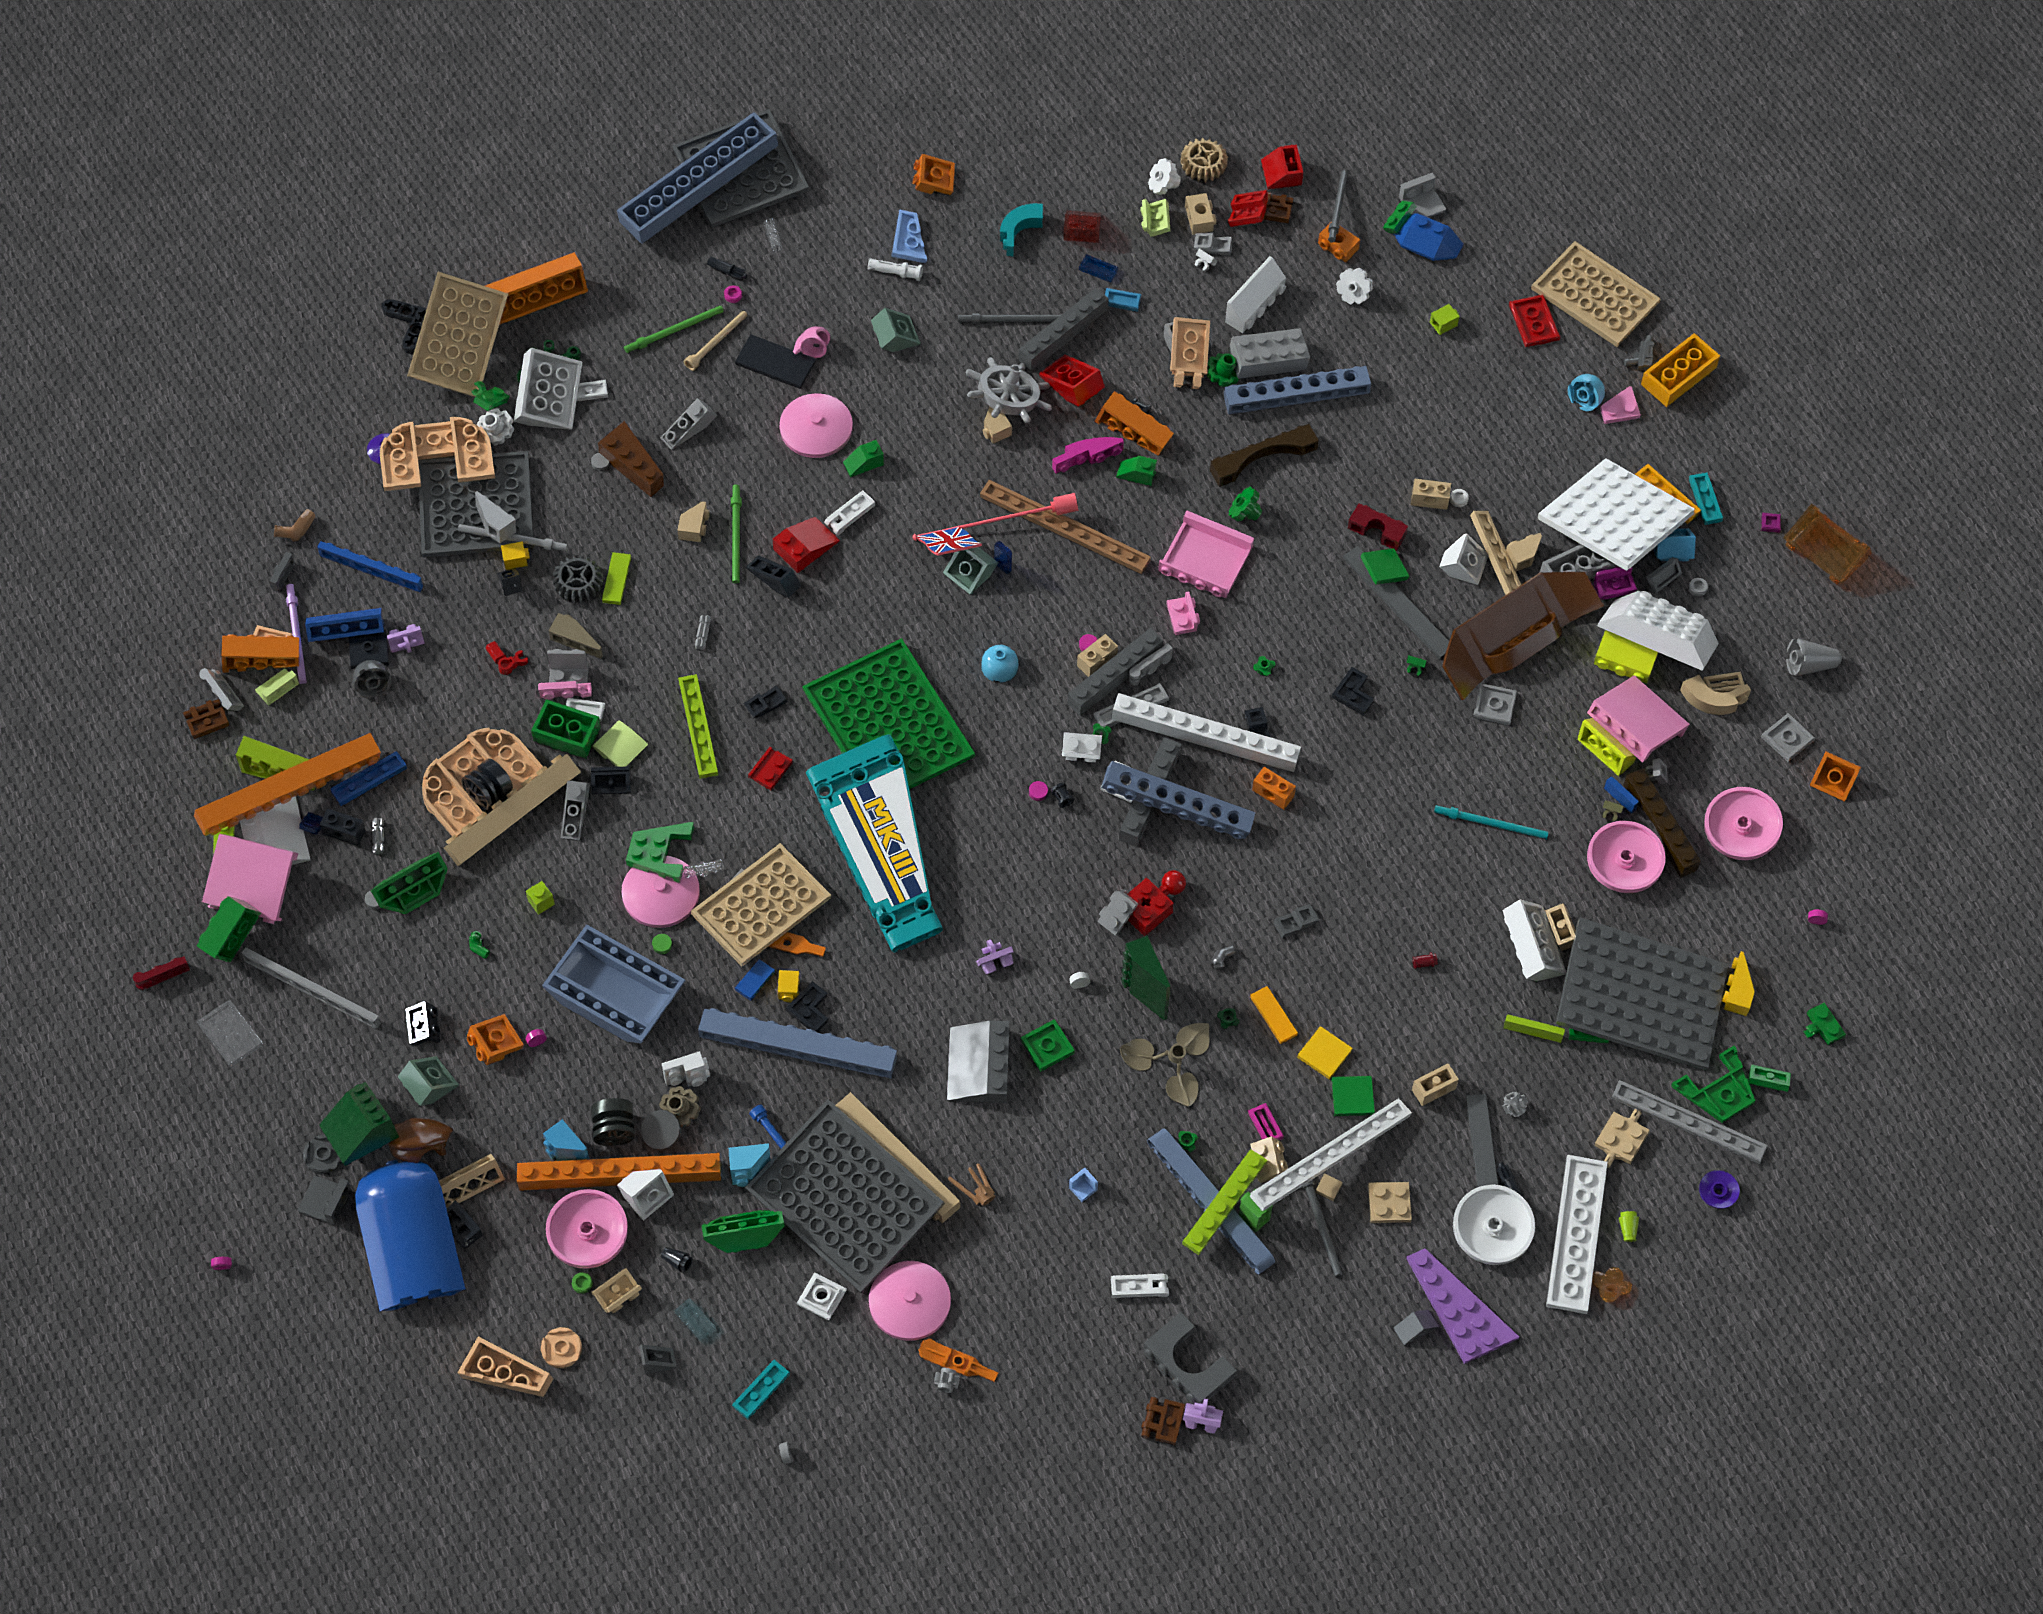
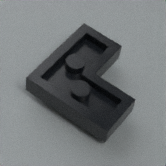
[1332,667,1374,716]
[786,981,828,1032]

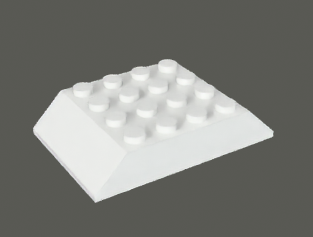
[1597,591,1719,671]

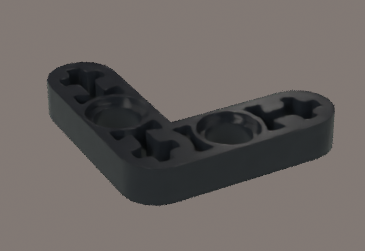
[382,299,427,354]

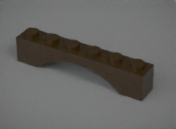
[1210,424,1319,487]
[1623,768,1701,878]

